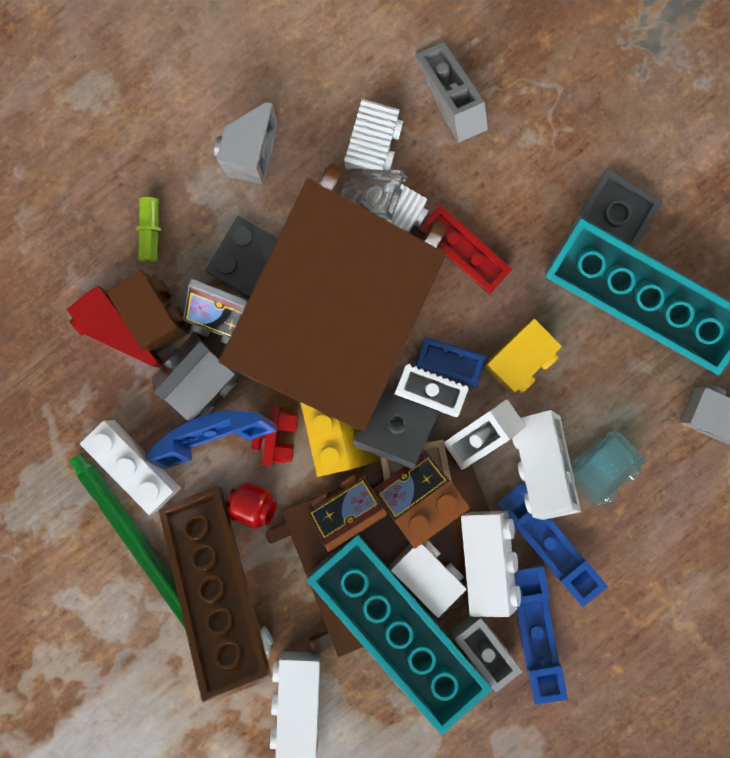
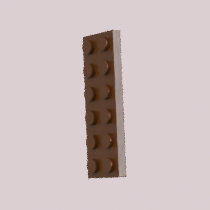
[159,485,273,704]

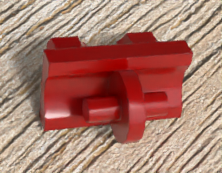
[251,406,299,466]

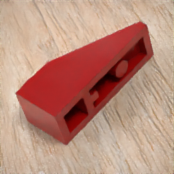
[66,285,164,368]

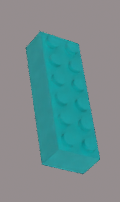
[544,215,730,376]
[306,533,493,736]

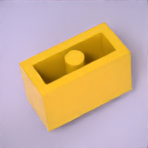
[484,319,562,393]

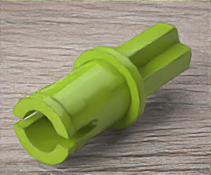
[135,197,162,263]

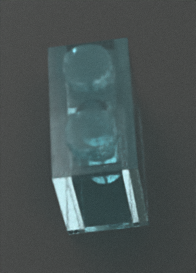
[572,431,647,506]

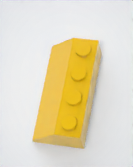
[301,403,380,477]

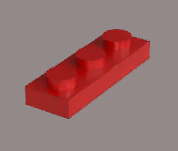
[418,205,512,295]

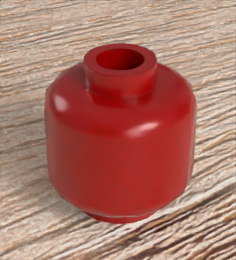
[226,482,277,530]

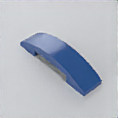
[145,410,277,469]
[497,482,608,607]
[514,565,568,705]

